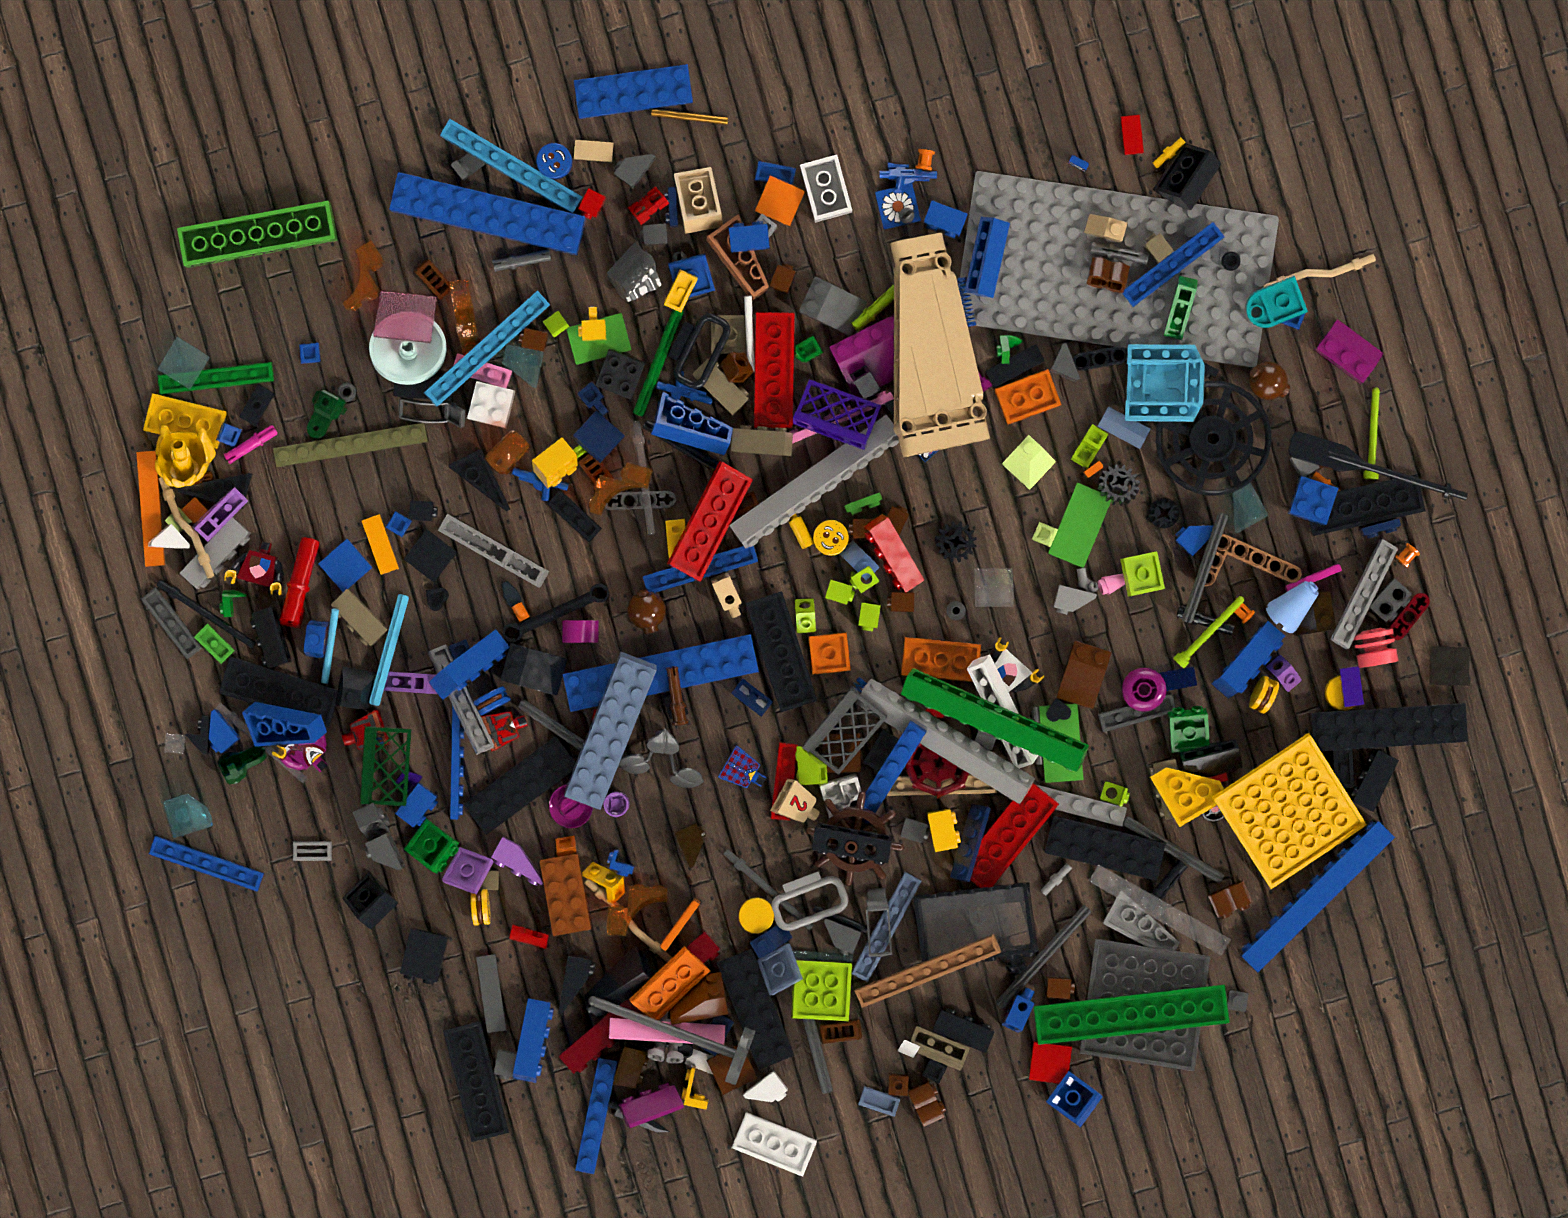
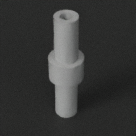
[1040,863,1072,896]

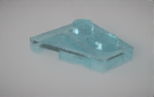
[502,344,544,389]
[1233,483,1269,534]

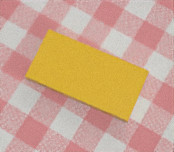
[143,393,227,449]

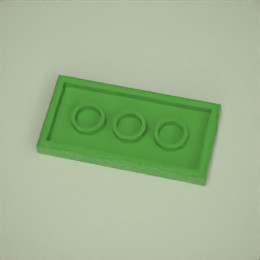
[1048,483,1112,568]
[1039,704,1083,783]

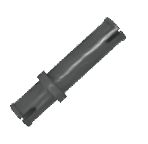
[1090,242,1149,265]
[493,249,551,272]

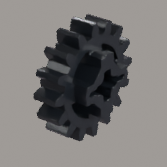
[1098,464,1140,506]
[935,521,977,563]

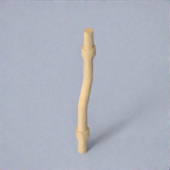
[1263,254,1376,288]
[158,477,214,578]
[584,879,672,962]

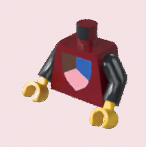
[224,541,285,596]

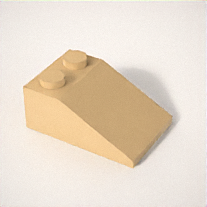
[674,167,723,234]

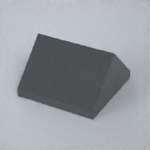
[1050,343,1080,382]

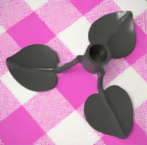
[618,729,704,788]

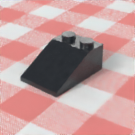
[501,643,568,696]
[558,953,596,1014]

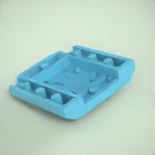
[1125,344,1205,422]

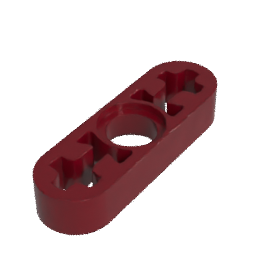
[1388,593,1430,640]

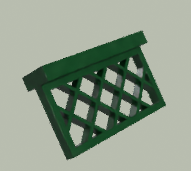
[359,726,411,806]

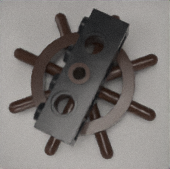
[806,791,904,887]

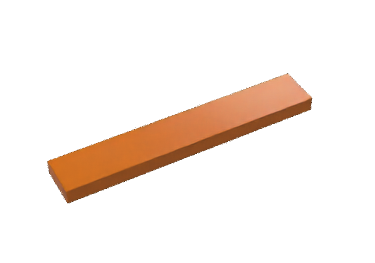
[136,451,165,567]

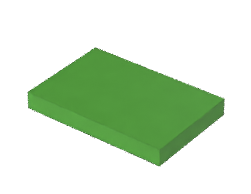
[567,313,632,365]

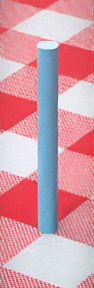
[321,608,339,684]

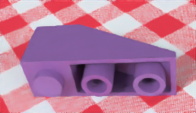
[491,836,543,886]

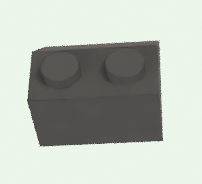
[364,832,406,870]

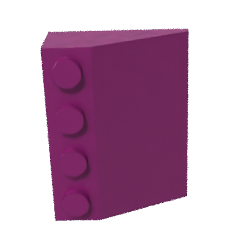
[829,315,894,397]

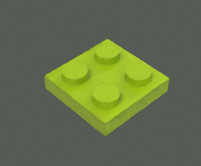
[1120,551,1165,597]

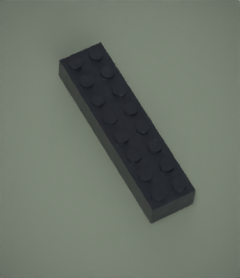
[1309,703,1468,751]

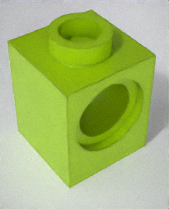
[825,580,855,605]
[858,603,881,631]

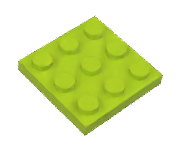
[791,960,852,1021]

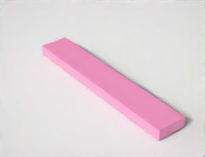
[609,1018,725,1045]

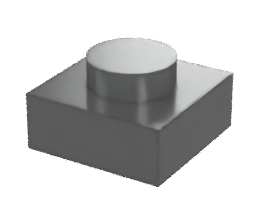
[1227,990,1249,1012]

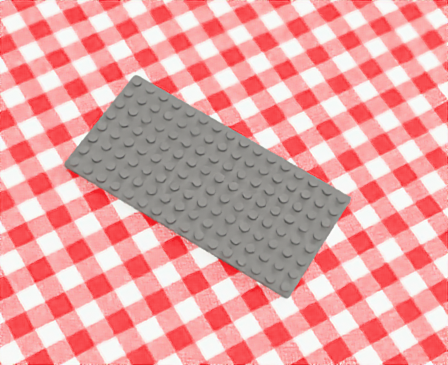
[959,171,1279,368]

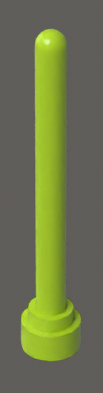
[1363,387,1380,480]
[1173,596,1244,668]

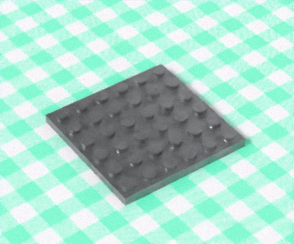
[1080,939,1210,1071]

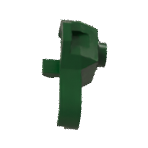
[307,389,347,438]
[217,746,267,785]

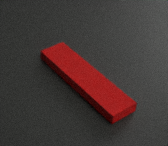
[771,742,798,821]

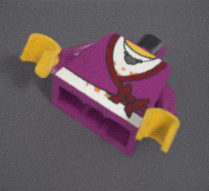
[272,713,328,772]

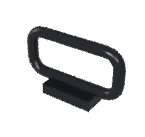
[668,313,731,389]

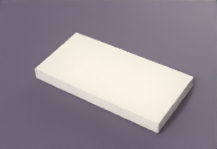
[732,1112,817,1177]

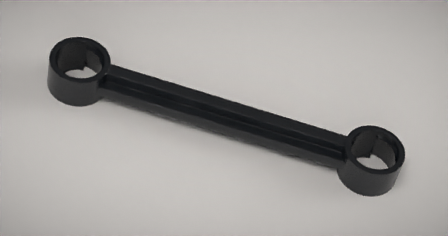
[503,583,610,642]

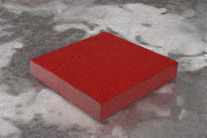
[1029,1041,1072,1084]

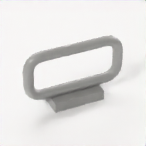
[771,871,848,931]

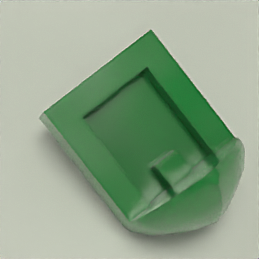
[996,335,1022,364]
[794,336,824,363]
[220,590,247,617]

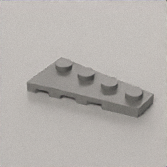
[1103,889,1180,951]

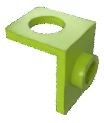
[850,566,879,593]
[795,598,816,633]
[1100,781,1130,807]

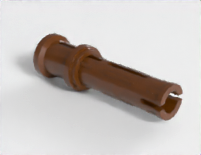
[666,666,689,726]

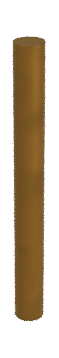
[651,108,728,125]

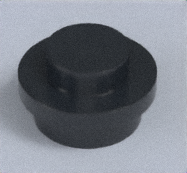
[1221,251,1241,271]

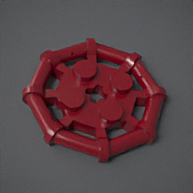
[905,743,969,798]

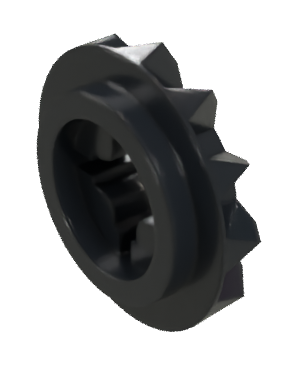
[1149,498,1179,529]

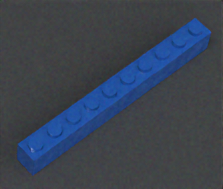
[1240,820,1395,972]

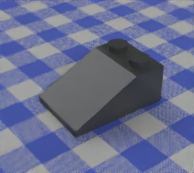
[799,277,867,336]

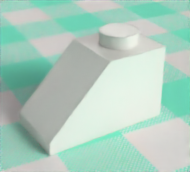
[743,1070,788,1102]

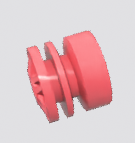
[1354,628,1399,668]

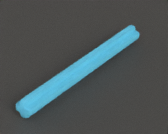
[369,594,409,706]

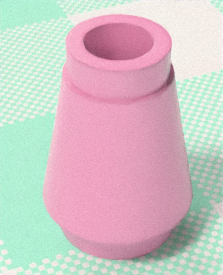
[1097,573,1125,595]

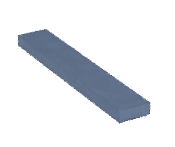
[852,872,922,982]

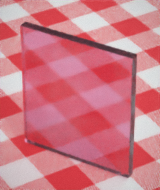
[373,291,438,343]

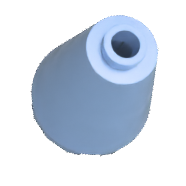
[1266,581,1318,633]

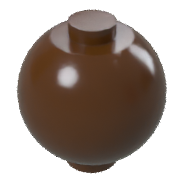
[1249,362,1290,400]
[627,589,666,634]

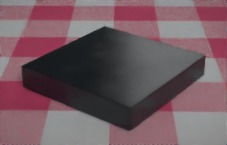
[404,529,457,583]

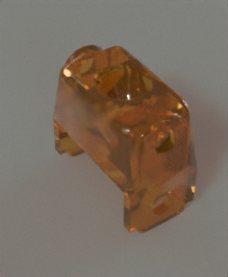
[485,430,531,475]

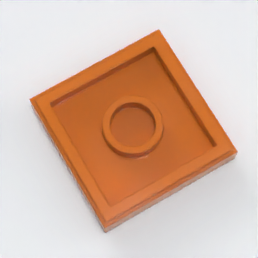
[755,175,805,226]
[809,632,851,675]

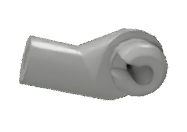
[1076,568,1098,593]

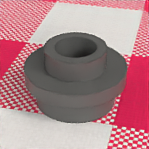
[337,383,356,402]
[946,601,966,620]

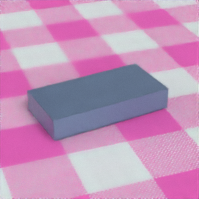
[858,1086,901,1117]

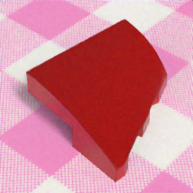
[509,924,549,949]

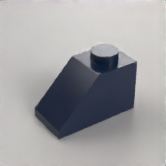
[750,925,793,959]

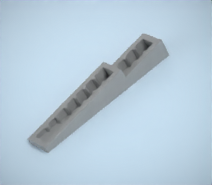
[438,514,549,588]

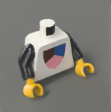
[990,637,1044,693]

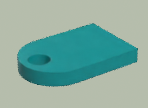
[1245,276,1308,328]

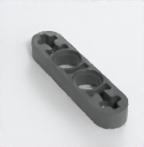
[601,491,676,510]

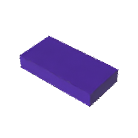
[1339,666,1364,707]

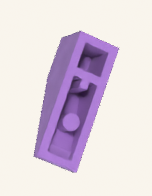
[192,487,248,542]
[384,672,437,694]

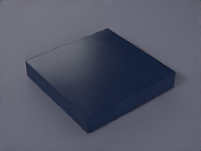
[572,411,625,463]

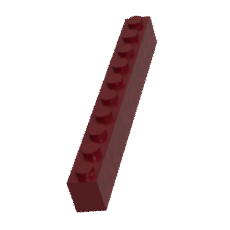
[559,930,720,1074]

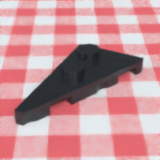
[448,449,511,512]
[178,473,253,509]

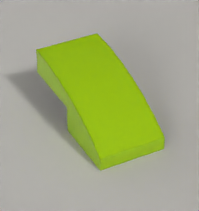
[1071,424,1108,469]

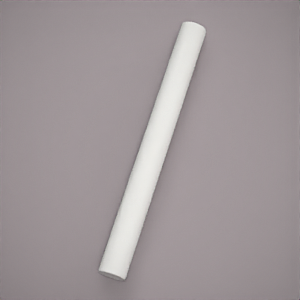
[744,295,755,373]

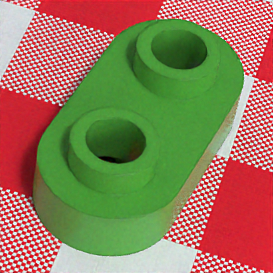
[844,492,883,515]

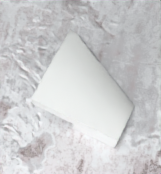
[819,773,861,819]

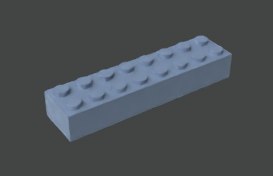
[564,651,657,810]

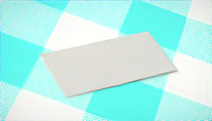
[898,1040,920,1058]
[685,1049,713,1074]

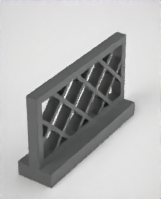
[802,686,887,775]

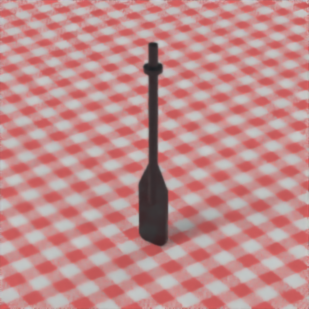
[1288,432,1468,500]

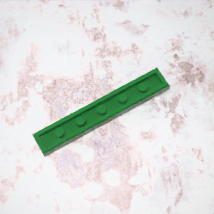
[157,362,274,395]

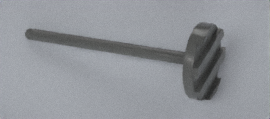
[588,996,756,1085]

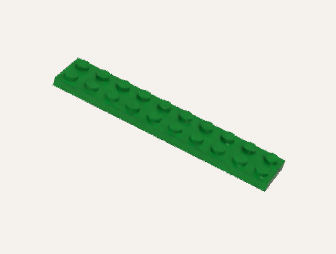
[1034,984,1230,1045]

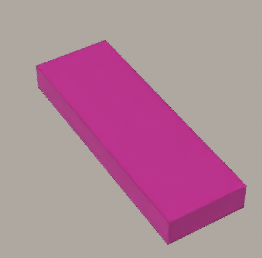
[1284,564,1342,592]

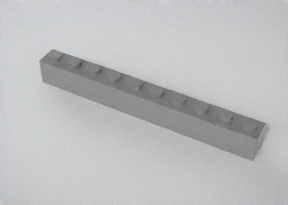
[729,415,899,549]
[856,678,1035,804]

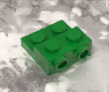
[1168,705,1210,753]
[404,819,459,874]

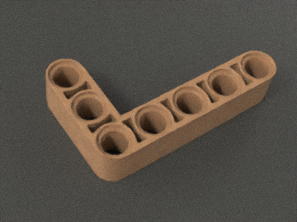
[1205,534,1302,586]

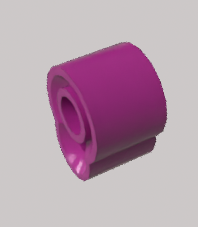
[562,620,599,643]

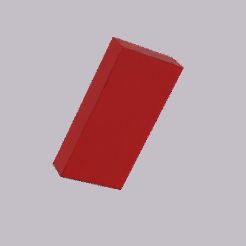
[1120,115,1144,155]

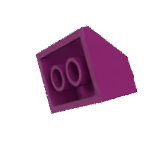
[1315,319,1384,384]
[619,1082,684,1128]

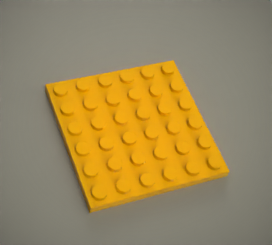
[1212,733,1367,889]

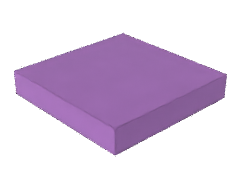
[442,847,494,895]

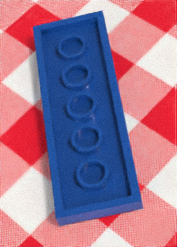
[574,64,693,119]

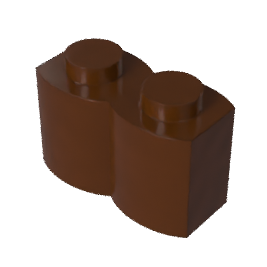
[1086,257,1130,293]
[1207,880,1253,919]
[908,1081,946,1126]

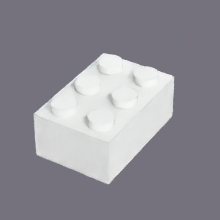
[800,155,852,223]

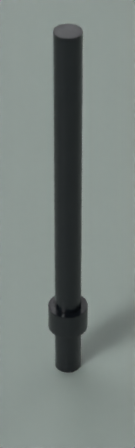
[157,579,257,649]

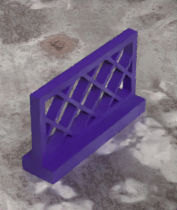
[793,379,881,450]

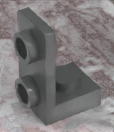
[451,153,486,181]

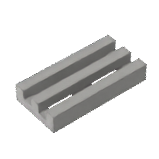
[293,841,332,861]

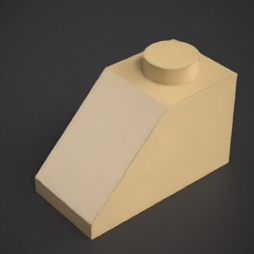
[1084,214,1128,243]

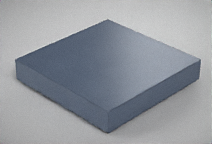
[757,944,803,995]

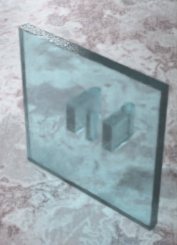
[157,337,210,389]

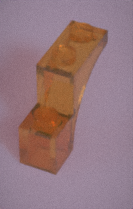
[343,240,385,311]
[449,279,480,355]
[589,462,653,516]
[607,884,668,936]

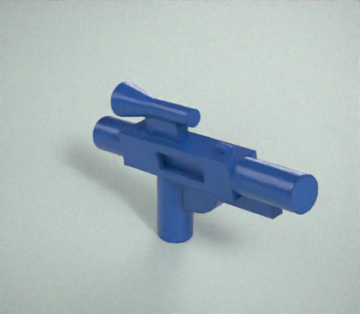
[879,162,937,194]
[656,371,713,405]
[512,467,569,501]

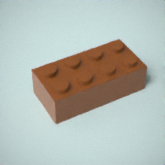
[540,853,592,936]

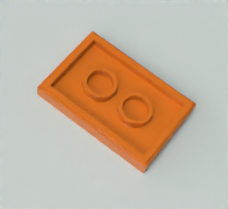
[994,369,1062,425]
[660,898,700,951]

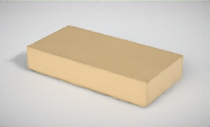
[574,140,614,162]

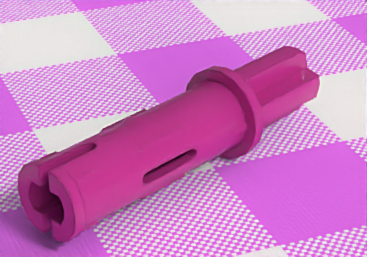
[224,425,278,464]

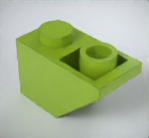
[795,746,828,785]

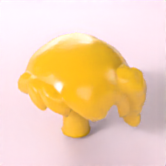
[155,425,216,488]

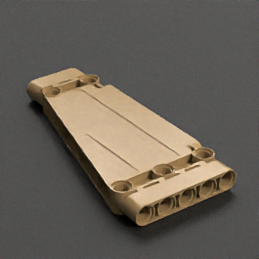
[890,233,990,457]

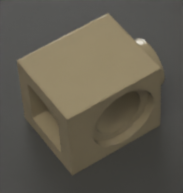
[1144,233,1174,264]

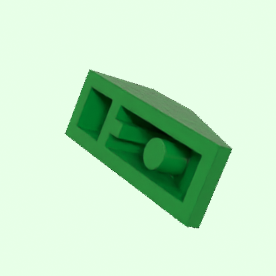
[1163,275,1198,340]

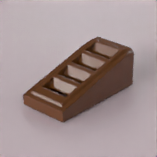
[413,258,454,300]
[578,454,617,493]
[819,1019,862,1044]

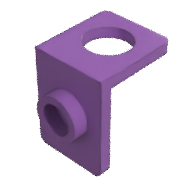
[1266,655,1302,692]

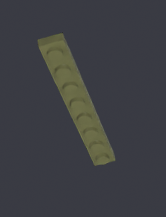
[273,423,428,467]

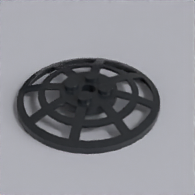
[1156,381,1271,496]

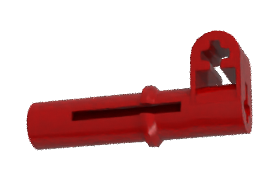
[280,537,320,629]

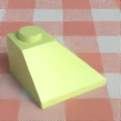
[1002,435,1056,490]

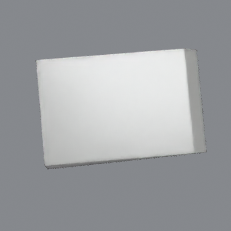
[148,524,190,549]

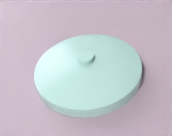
[369,312,447,385]

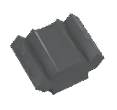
[607,243,662,302]

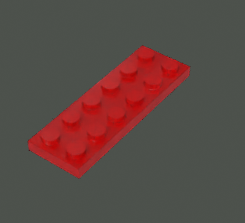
[754,312,795,428]
[667,461,753,582]
[970,783,1059,888]

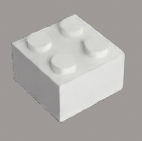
[467,381,515,428]

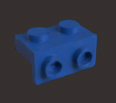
[607,849,635,877]

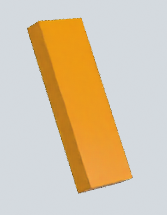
[362,514,399,575]

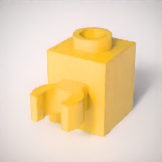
[578,307,607,341]

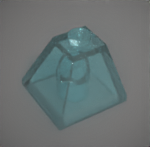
[163,794,213,838]

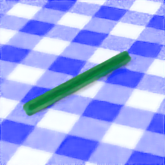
[633,309,684,417]

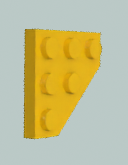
[1150,767,1224,827]

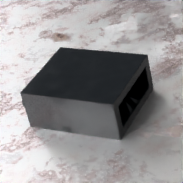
[400,927,450,985]

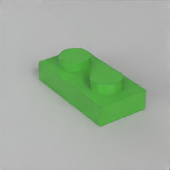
[194,624,236,664]

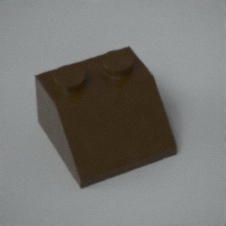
[1295,591,1336,636]
[675,822,706,868]
[613,1043,649,1088]

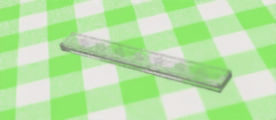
[1089,865,1231,955]

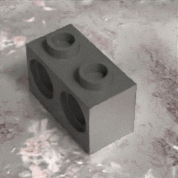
[1369,578,1412,622]
[353,803,390,841]

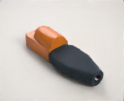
[501,581,530,622]

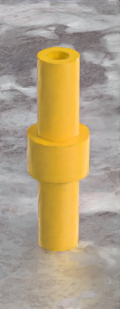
[1152,137,1186,169]

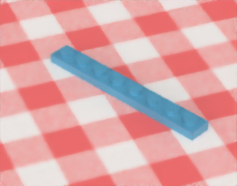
[440,119,582,213]
[424,290,550,407]

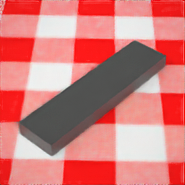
[141,587,203,659]
[1098,693,1176,732]
[476,954,507,1033]

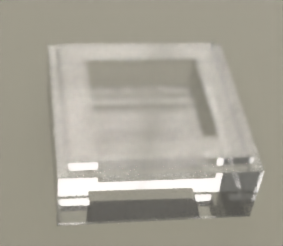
[164,733,186,754]

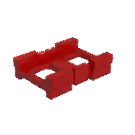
[628,186,669,225]

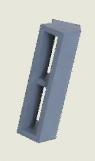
[1098,406,1150,449]

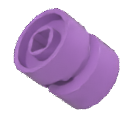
[604,791,630,817]

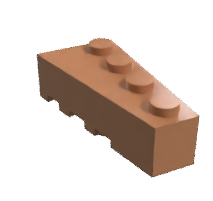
[706,214,769,301]

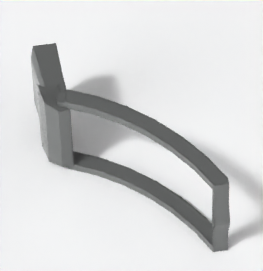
[398,397,465,428]
[866,888,892,957]

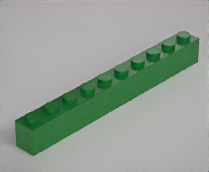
[901,668,1089,772]

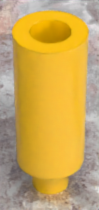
[789,513,814,550]

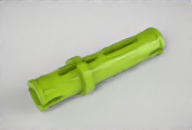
[851,284,894,332]

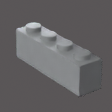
[180,517,251,589]

